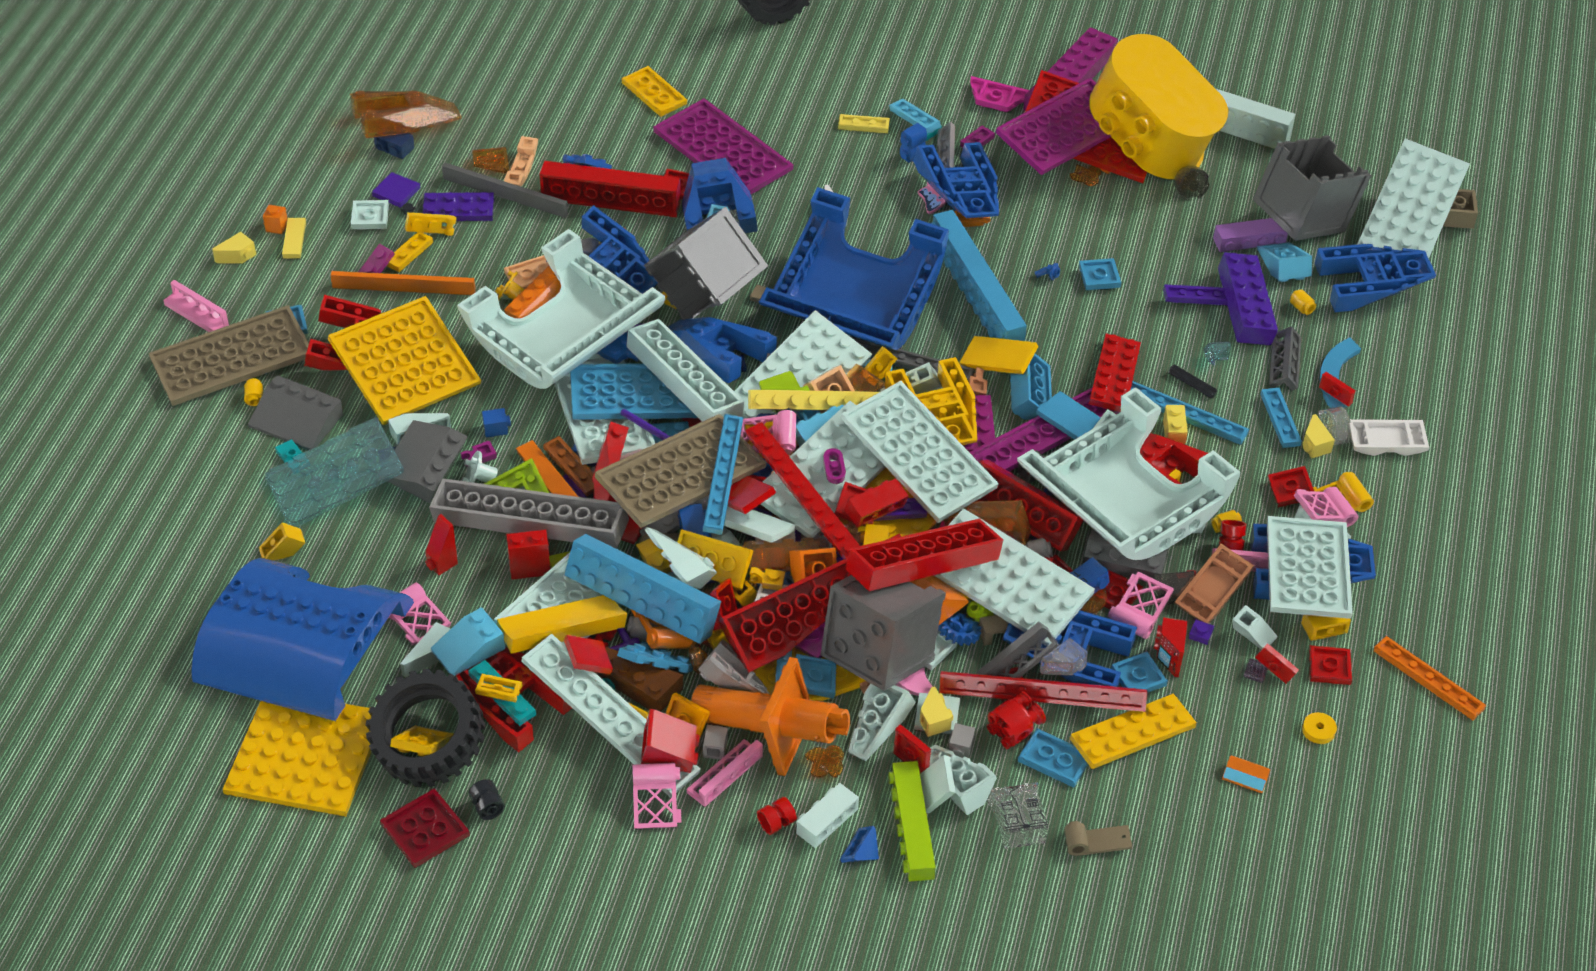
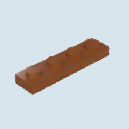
[543,436,594,497]

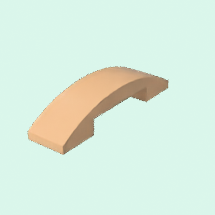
[504,136,538,186]

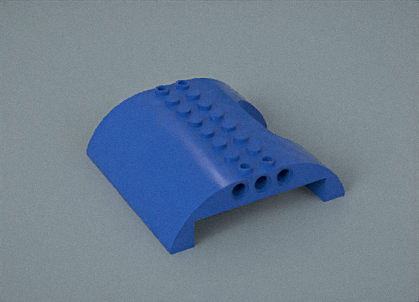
[759,187,949,350]
[192,558,414,721]

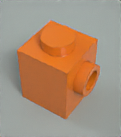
[263,205,288,234]

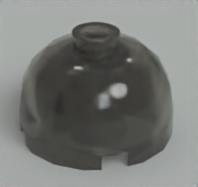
[1174,165,1209,201]

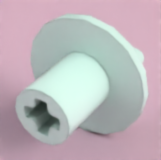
[462,451,498,483]

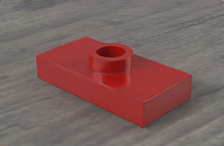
[1319,372,1356,407]
[1255,643,1299,684]

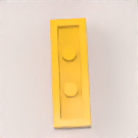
[387,232,433,272]

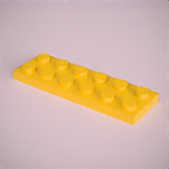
[1070,693,1197,769]

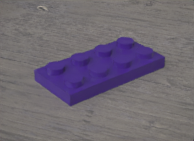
[423,192,494,221]

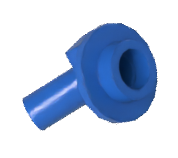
[1034,263,1060,280]

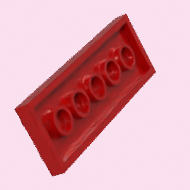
[1089,333,1141,412]

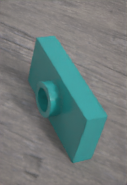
[275,439,311,475]

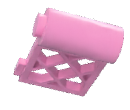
[740,410,796,454]
[1294,487,1359,527]
[1108,572,1174,640]
[388,582,451,645]
[633,763,681,829]

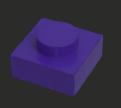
[1188,620,1215,645]

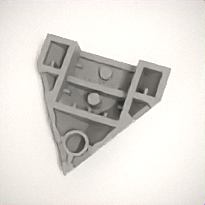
[698,639,769,694]

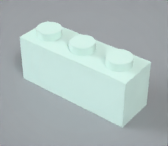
[796,783,859,848]

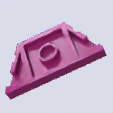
[970,76,1029,112]

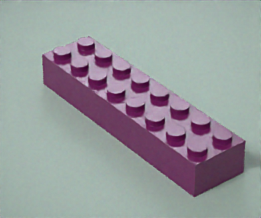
[1023,27,1118,110]

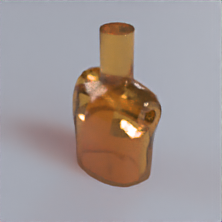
[689,641,708,674]

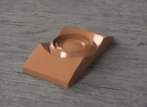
[1174,544,1254,624]

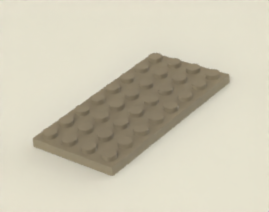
[149,305,309,406]
[595,414,766,528]

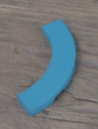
[1319,338,1361,412]

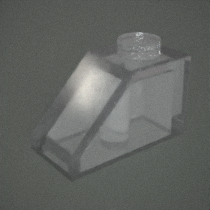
[1040,638,1088,676]

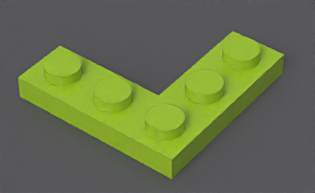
[484,458,549,493]

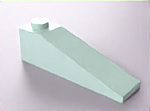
[645,527,717,589]
[848,684,916,761]
[930,745,997,815]

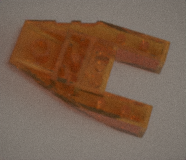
[350,91,462,138]

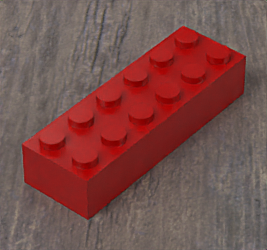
[976,460,1083,552]

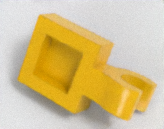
[749,567,785,591]

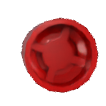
[1218,520,1247,551]
[757,797,797,835]

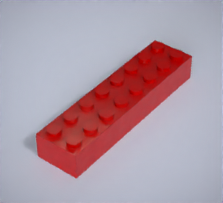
[539,160,681,218]
[846,519,1004,591]

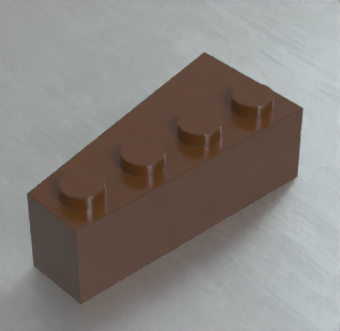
[595,647,683,712]

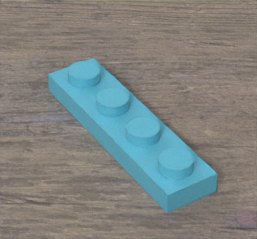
[889,99,941,133]

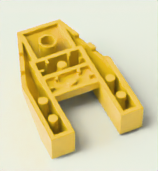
[885,357,977,445]

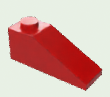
[425,514,458,575]

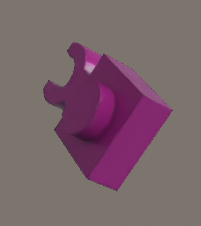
[461,441,497,466]

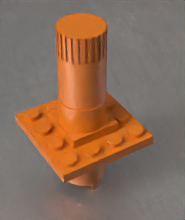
[691,657,850,776]

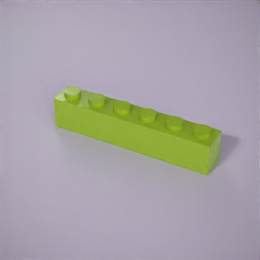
[888,761,936,882]

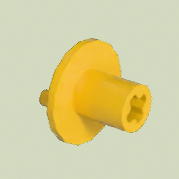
[495,271,524,300]

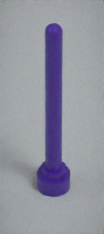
[620,409,671,440]

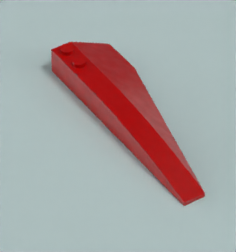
[718,533,901,673]

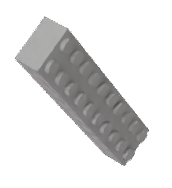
[429,479,629,548]

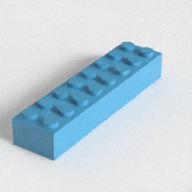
[564,534,721,644]

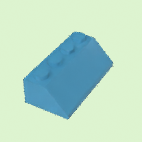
[1010,354,1052,420]

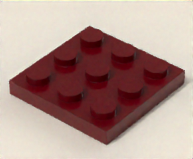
[380,788,470,868]

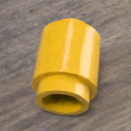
[1290,289,1316,315]
[244,378,263,406]
[1211,510,1242,533]

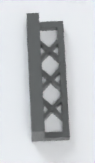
[1269,326,1302,391]
[976,621,1060,678]

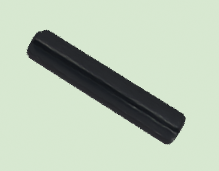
[1169,364,1218,398]

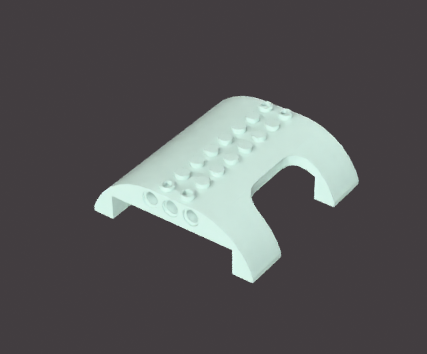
[457,229,665,389]
[1017,387,1240,560]

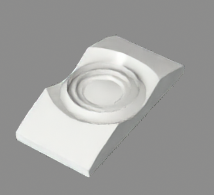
[1348,420,1429,456]

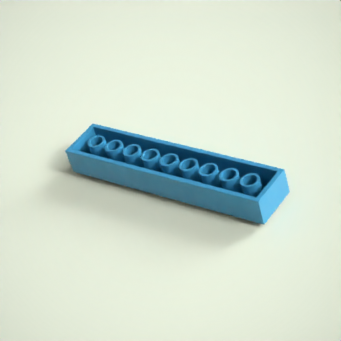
[931,210,1027,341]

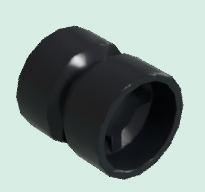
[468,779,505,820]

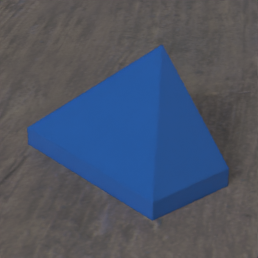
[840,826,879,863]

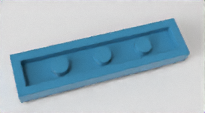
[1260,388,1302,448]

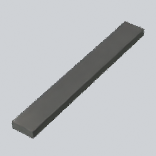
[442,163,568,218]
[848,335,975,380]

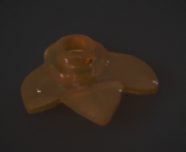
[1069,164,1102,186]
[805,745,844,778]

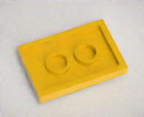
[390,725,454,757]

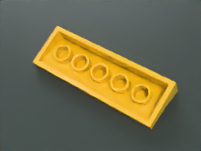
[496,595,627,654]

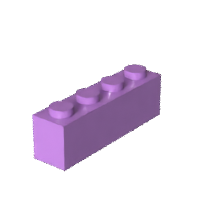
[1213,218,1288,252]

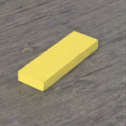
[838,114,890,134]
[282,218,306,258]

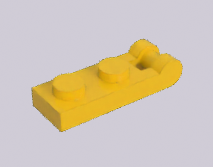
[405,212,456,236]

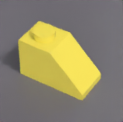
[212,232,256,263]
[1302,414,1335,458]

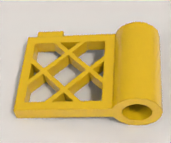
[1309,472,1374,515]

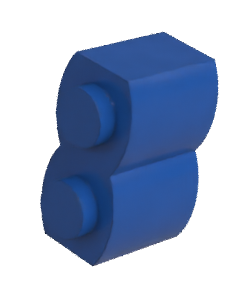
[900,123,927,163]

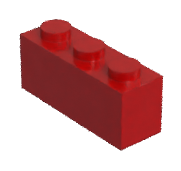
[844,478,909,528]

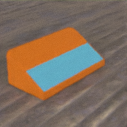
[1222,755,1270,793]

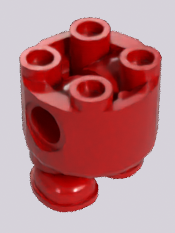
[987,691,1046,749]

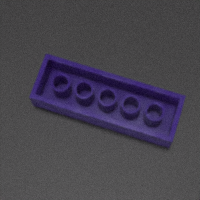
[1218,252,1278,345]

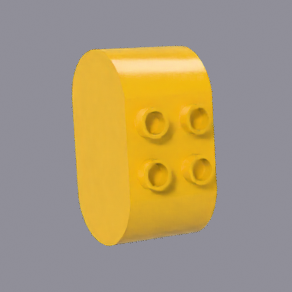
[1089,34,1228,179]

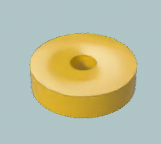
[1302,712,1337,744]

